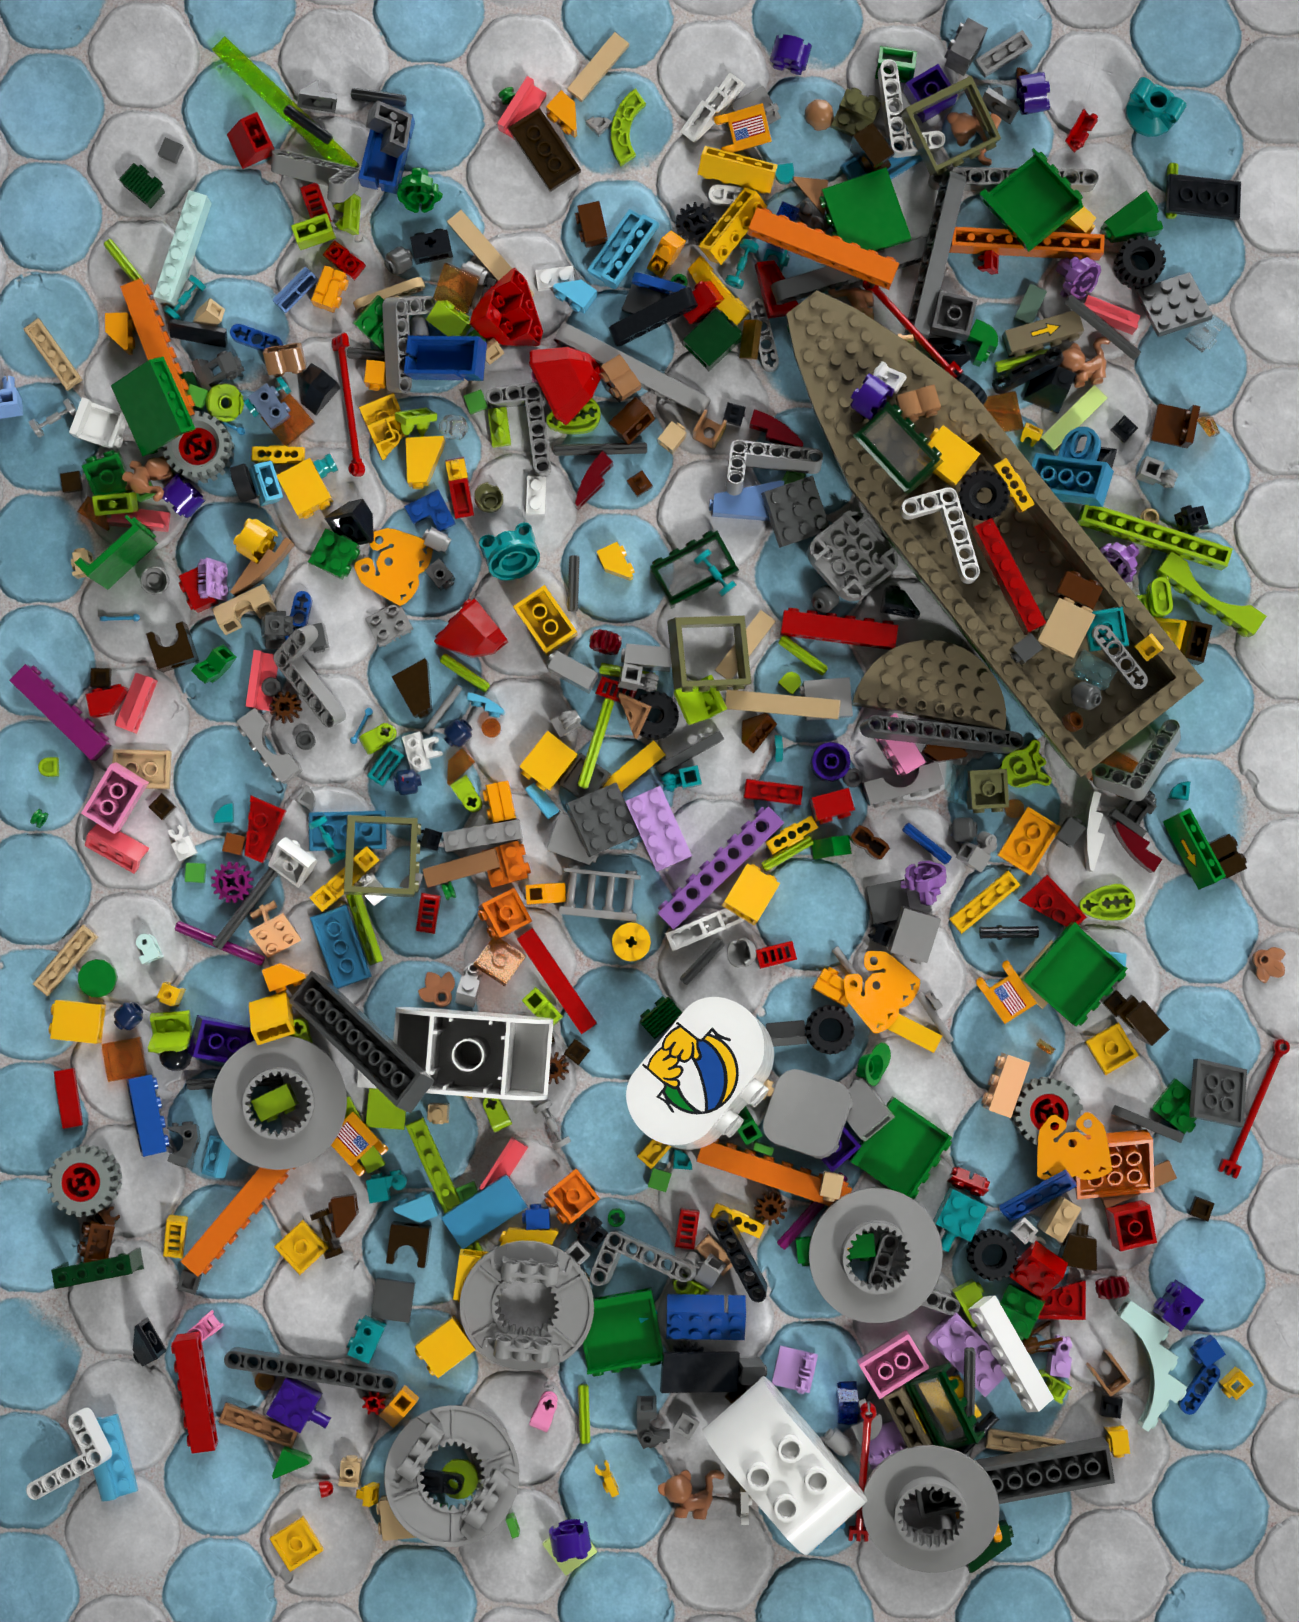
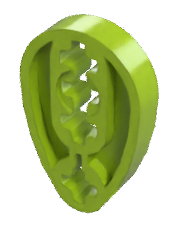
[546,398,601,435]
[1078,884,1135,921]

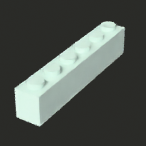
[153,190,212,308]

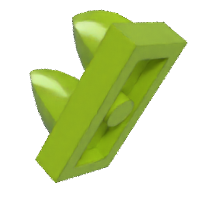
[333,193,361,235]
[395,407,437,437]
[488,407,511,448]

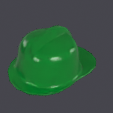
[855,1043,891,1086]

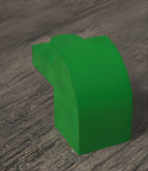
[967,319,998,367]
[191,644,237,684]
[737,1105,763,1145]

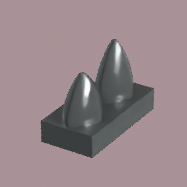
[982,87,1020,124]
[792,197,831,232]

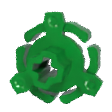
[397,168,443,213]

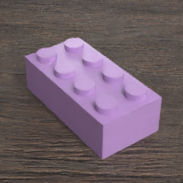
[625,786,692,872]
[926,1312,1006,1397]

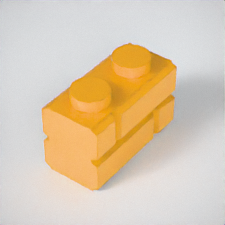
[311,266,349,313]
[483,781,517,824]
[812,967,856,1007]

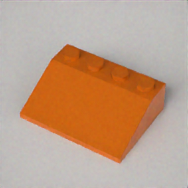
[1070,1129,1154,1200]

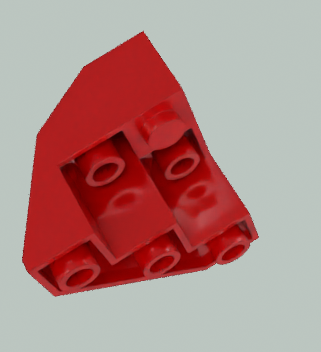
[469,267,543,346]
[529,347,601,425]
[434,598,508,658]

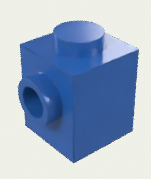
[522,1204,551,1230]
[1191,1335,1226,1368]

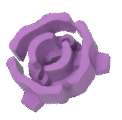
[1056,256,1101,300]
[1099,542,1139,583]
[901,861,947,906]

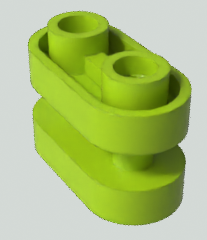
[1146,577,1173,618]

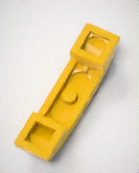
[688,255,750,325]
[309,846,380,912]

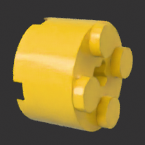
[233,518,278,564]
[612,923,651,961]

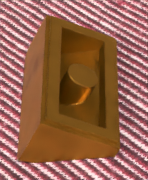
[739,319,762,360]

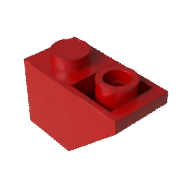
[86,684,128,718]

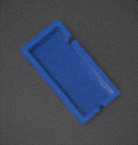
[358,114,415,194]
[404,336,487,381]
[126,1074,170,1157]
[666,1294,746,1340]

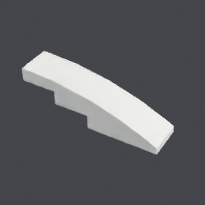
[680,73,746,143]
[1083,791,1105,872]
[665,908,745,951]

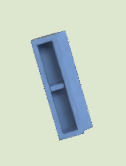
[272,267,319,313]

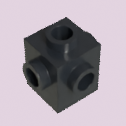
[1174,505,1209,534]
[573,1214,608,1249]

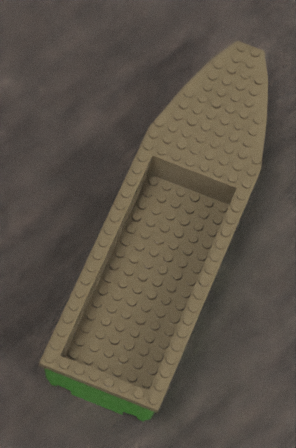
[786,290,1204,778]

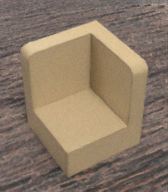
[193,298,225,327]

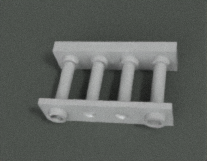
[559,864,641,922]

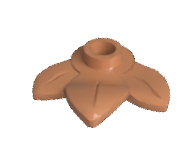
[1252,947,1286,983]
[418,972,455,1007]

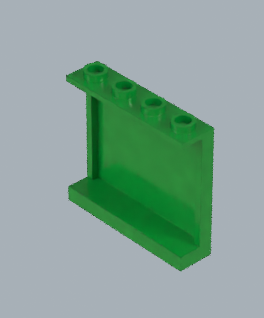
[979,148,1083,252]
[819,167,911,251]
[111,356,196,457]
[74,515,158,590]
[1021,922,1128,1027]
[849,1096,952,1200]
[583,1287,664,1377]

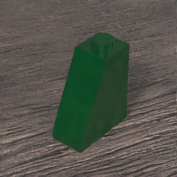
[966,1520,1014,1573]

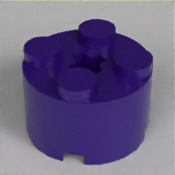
[770,34,812,75]
[1016,72,1050,115]
[850,373,894,421]
[162,474,206,518]
[810,742,850,782]
[549,1519,592,1562]

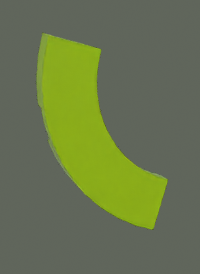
[611,88,646,167]

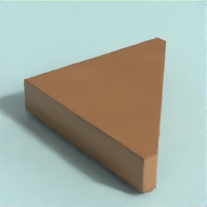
[793,177,828,216]
[618,692,652,739]

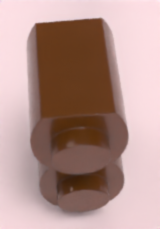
[849,825,890,860]

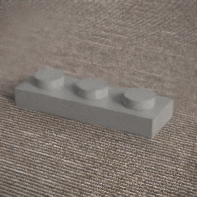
[974,30,1033,78]

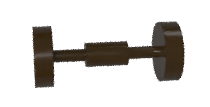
[310,1208,343,1259]

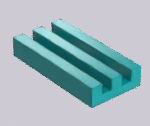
[367,745,405,787]

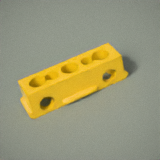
[251,445,305,464]
[993,458,1035,513]
[765,816,819,855]
[710,1202,766,1239]

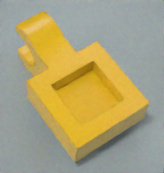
[595,1460,619,1497]

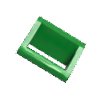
[875,46,917,83]

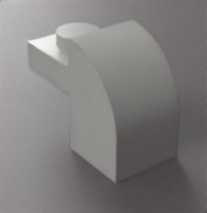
[851,1398,882,1445]

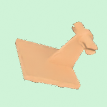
[249,900,301,958]

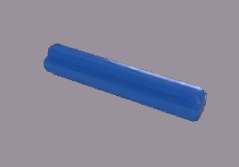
[902,823,952,865]

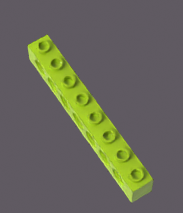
[1077,505,1233,571]

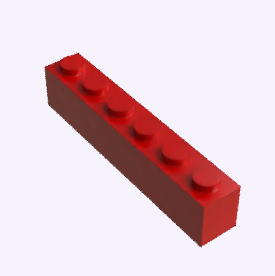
[971,518,1046,635]
[780,608,898,650]
[171,1331,218,1454]

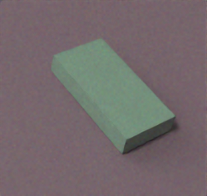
[1014,284,1047,324]

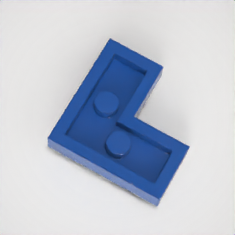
[404,490,456,531]

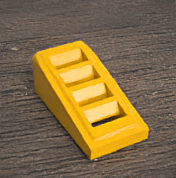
[163,1215,188,1259]

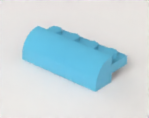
[587,209,659,289]
[93,1413,139,1502]

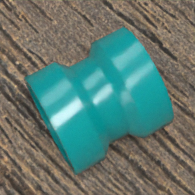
[313,453,338,478]

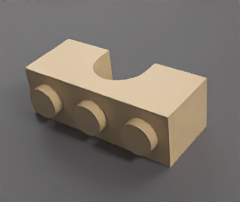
[212,584,277,635]

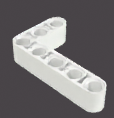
[878,59,945,158]
[900,488,980,584]
[26,1408,112,1500]

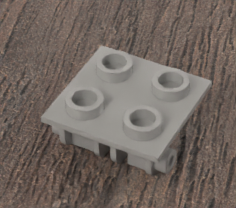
[731,86,781,125]
[365,603,413,647]

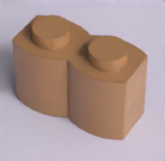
[263,343,306,377]
[600,354,641,401]
[895,385,941,422]

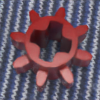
[362,1391,386,1415]

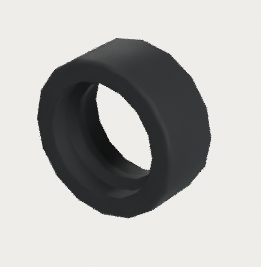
[230,464,257,502]

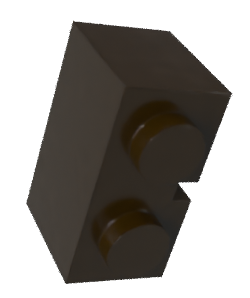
[1209,834,1247,879]

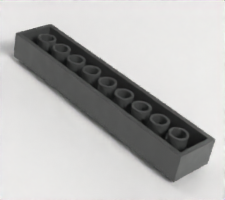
[289,971,435,1113]
[915,1437,1115,1518]

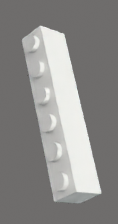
[968,1295,1054,1412]

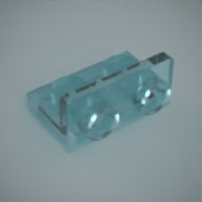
[1071,649,1118,691]

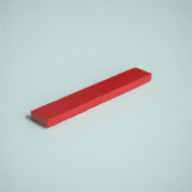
[517,928,597,1034]

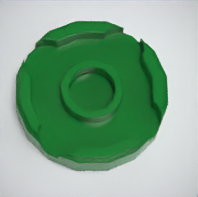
[78,959,118,998]

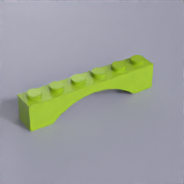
[1155,551,1267,637]

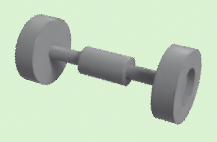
[29,398,77,438]
[533,1100,571,1150]

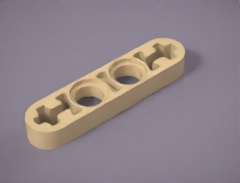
[353,277,425,313]

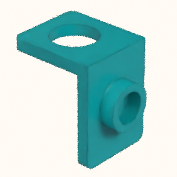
[763,249,790,272]

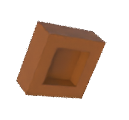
[222,832,246,856]

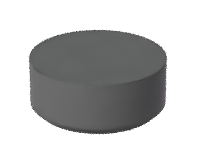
[261,677,282,697]
[296,731,316,750]
[843,768,863,788]

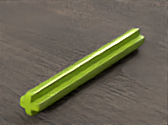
[578,698,614,789]

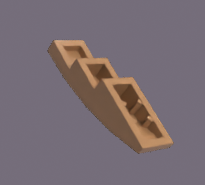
[230,537,295,596]

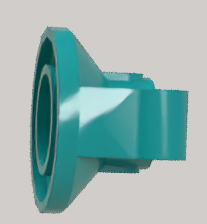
[1126,77,1187,137]
[479,522,540,580]

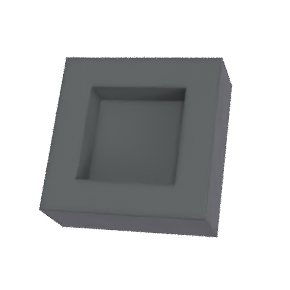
[158,137,184,164]
[177,1269,202,1295]

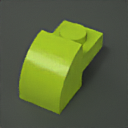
[522,987,563,1026]

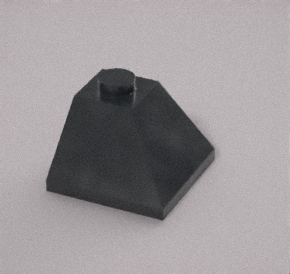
[1023,366,1076,414]
[132,1317,167,1367]

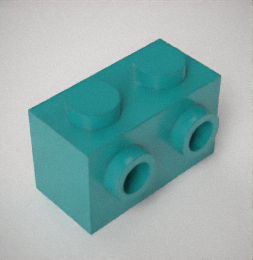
[346,1315,387,1364]

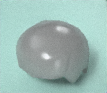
[140,566,170,595]
[727,938,756,968]

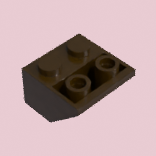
[1180,620,1213,665]

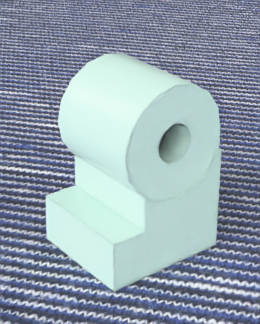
[136,934,164,965]

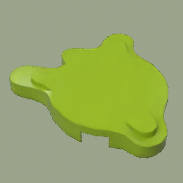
[998,740,1052,788]

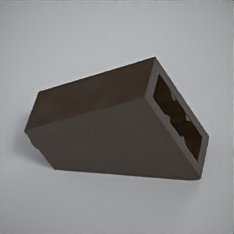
[391,658,432,719]

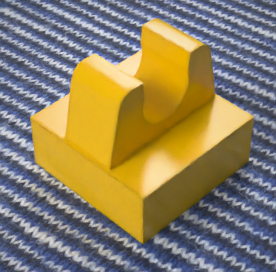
[1020,422,1043,447]
[445,458,468,481]
[1135,633,1164,661]
[356,1482,380,1507]

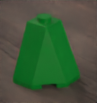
[1101,190,1163,243]

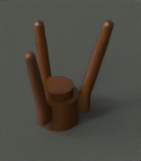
[1021,1321,1063,1354]

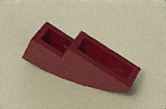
[749,409,804,447]
[575,451,614,510]
[1111,821,1162,873]

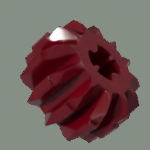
[589,629,622,655]
[1095,1275,1130,1300]

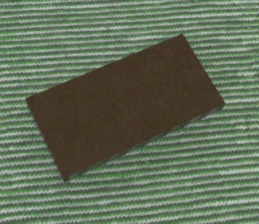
[508,108,581,192]

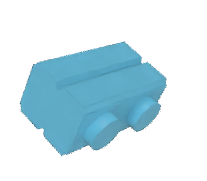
[249,461,283,506]

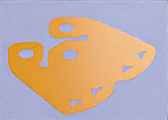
[354,528,433,606]
[844,951,920,1033]
[1037,1112,1112,1180]

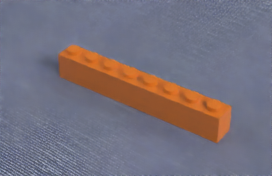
[748,208,899,290]
[949,227,1105,261]
[120,278,195,416]
[696,1139,852,1206]
[180,1167,297,1277]

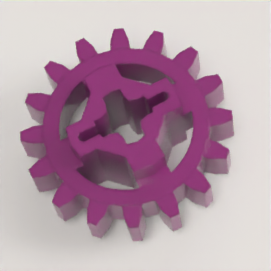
[211,862,254,903]

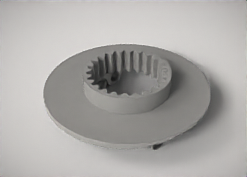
[212,1036,347,1170]
[809,1188,943,1323]
[460,1240,594,1371]
[384,1405,519,1547]
[862,1445,999,1573]

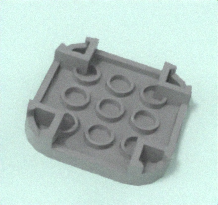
[807,510,898,601]
[763,1069,853,1159]

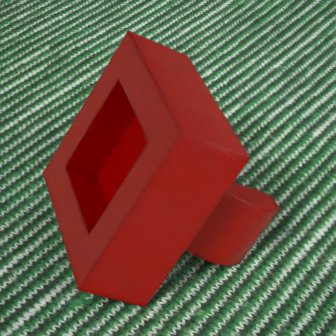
[977,250,999,275]

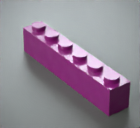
[9,664,111,761]

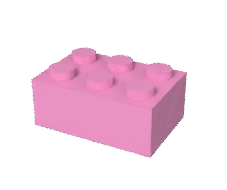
[873,713,926,777]
[81,762,149,834]
[857,1330,929,1399]

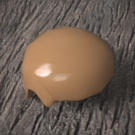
[805,99,834,131]

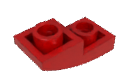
[323,240,366,281]

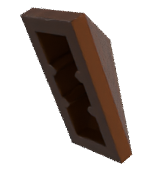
[742,713,777,754]

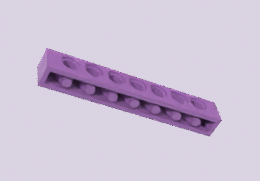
[658,806,784,930]

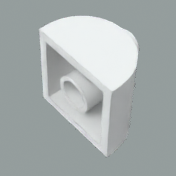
[268,837,317,888]

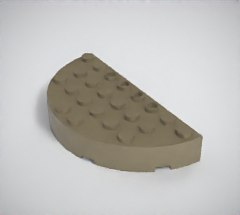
[852,640,1006,730]

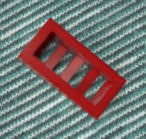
[300,183,332,222]
[595,676,638,704]
[416,893,441,934]
[756,941,797,969]
[675,1208,700,1250]

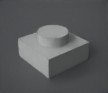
[673,1411,700,1440]

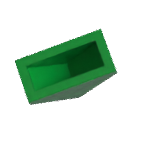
[811,835,852,860]
[272,1446,313,1479]

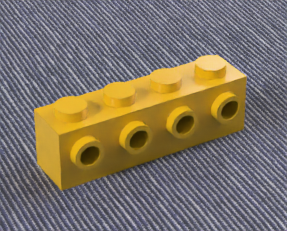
[697,146,778,193]
[699,188,767,265]

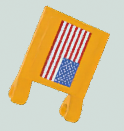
[714,103,772,153]
[976,960,1037,1024]
[331,1112,388,1176]

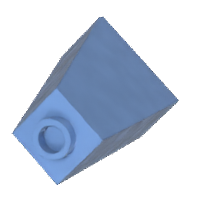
[709,480,784,521]

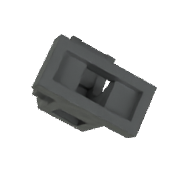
[192,351,245,391]
[261,611,293,650]
[1107,790,1157,838]
[167,1121,201,1170]
[637,1396,670,1449]

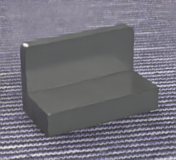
[766,1020,807,1047]

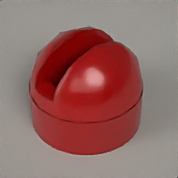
[319,1481,334,1498]

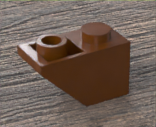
[921,733,968,763]
[328,1193,359,1238]

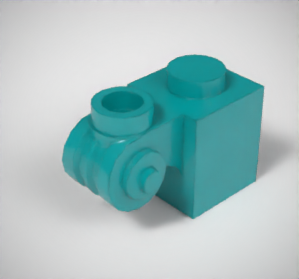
[661,765,702,792]
[366,1169,407,1204]

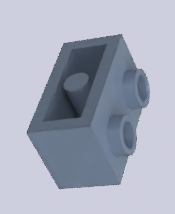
[248,383,291,430]

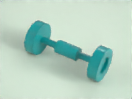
[725,239,759,289]
[163,275,206,320]
[243,376,292,417]
[693,549,737,597]
[308,815,346,865]

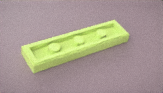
[1040,385,1107,452]

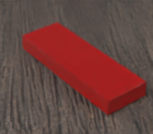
[744,779,803,805]
[54,1068,83,1129]

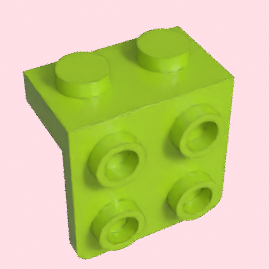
[674,675,727,725]
[147,1010,193,1053]

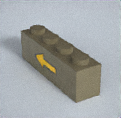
[1002,311,1084,358]
[883,1384,933,1448]

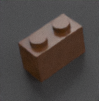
[575,201,608,248]
[608,397,655,445]
[1054,571,1103,610]

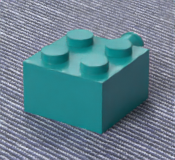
[933,1187,988,1252]

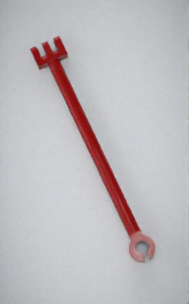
[863,280,963,379]
[332,333,365,477]
[1218,1039,1290,1179]
[848,1402,876,1542]

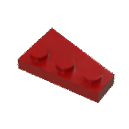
[754,260,799,319]
[245,795,287,863]
[1018,874,1087,927]
[1034,1280,1086,1320]

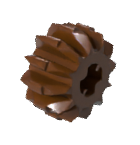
[269,691,303,724]
[548,1052,569,1084]
[754,1192,787,1226]

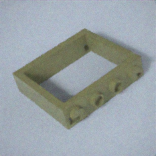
[900,76,1001,176]
[667,615,751,693]
[344,815,421,897]

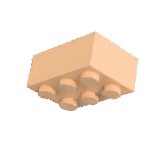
[982,1053,1030,1118]

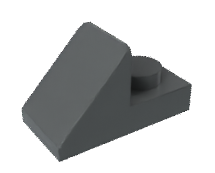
[297,80,337,113]

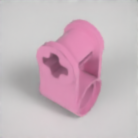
[187,1310,224,1342]
[529,1391,558,1433]

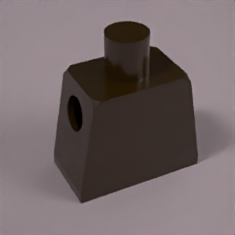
[1058,1223,1097,1271]

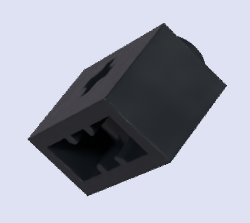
[410,229,453,265]

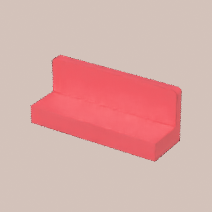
[497,76,547,140]
[1084,295,1140,335]
[106,509,171,532]
[246,650,278,711]
[115,673,158,734]
[85,824,149,874]
[479,1137,528,1190]

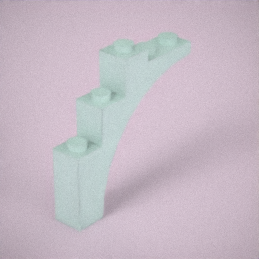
[1116,1297,1187,1432]

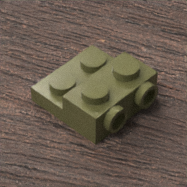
[831,88,881,137]
[966,769,1009,813]

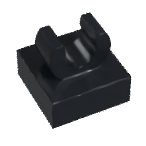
[723,402,746,427]
[1110,415,1138,443]
[417,828,442,851]
[868,923,893,947]
[1100,1395,1123,1419]

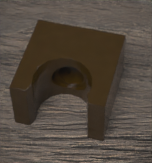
[850,122,894,174]
[146,621,199,673]
[1114,995,1170,1046]
[386,1221,432,1268]

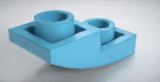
[467,692,505,718]

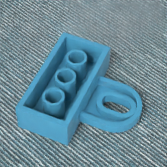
[1032,427,1114,507]

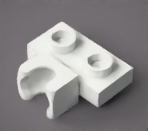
[402,731,443,773]

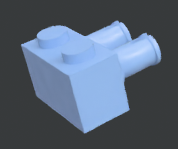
[0,376,23,419]

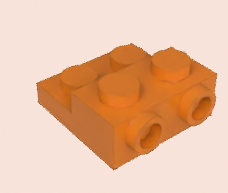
[482,841,531,888]
[477,888,532,941]
[544,1168,600,1225]

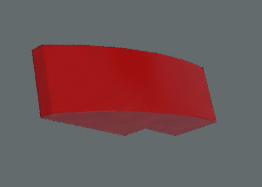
[445,457,474,519]

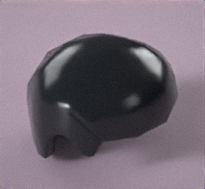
[159,1047,192,1071]

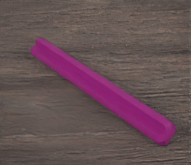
[174,921,265,966]
[777,1172,848,1250]

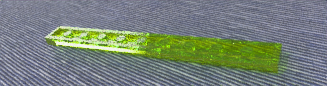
[212,36,359,168]

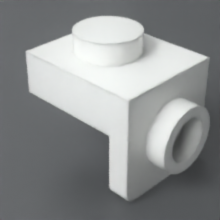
[873,361,907,394]
[357,872,387,906]

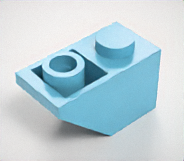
[553,279,597,314]
[393,1190,440,1223]

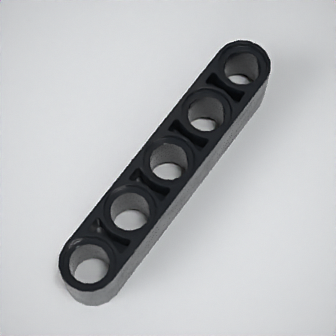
[609,287,698,346]
[713,1212,768,1303]

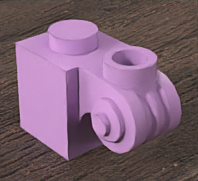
[1046,1335,1072,1378]

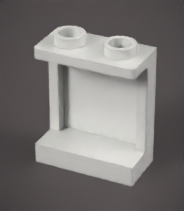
[69,397,129,452]

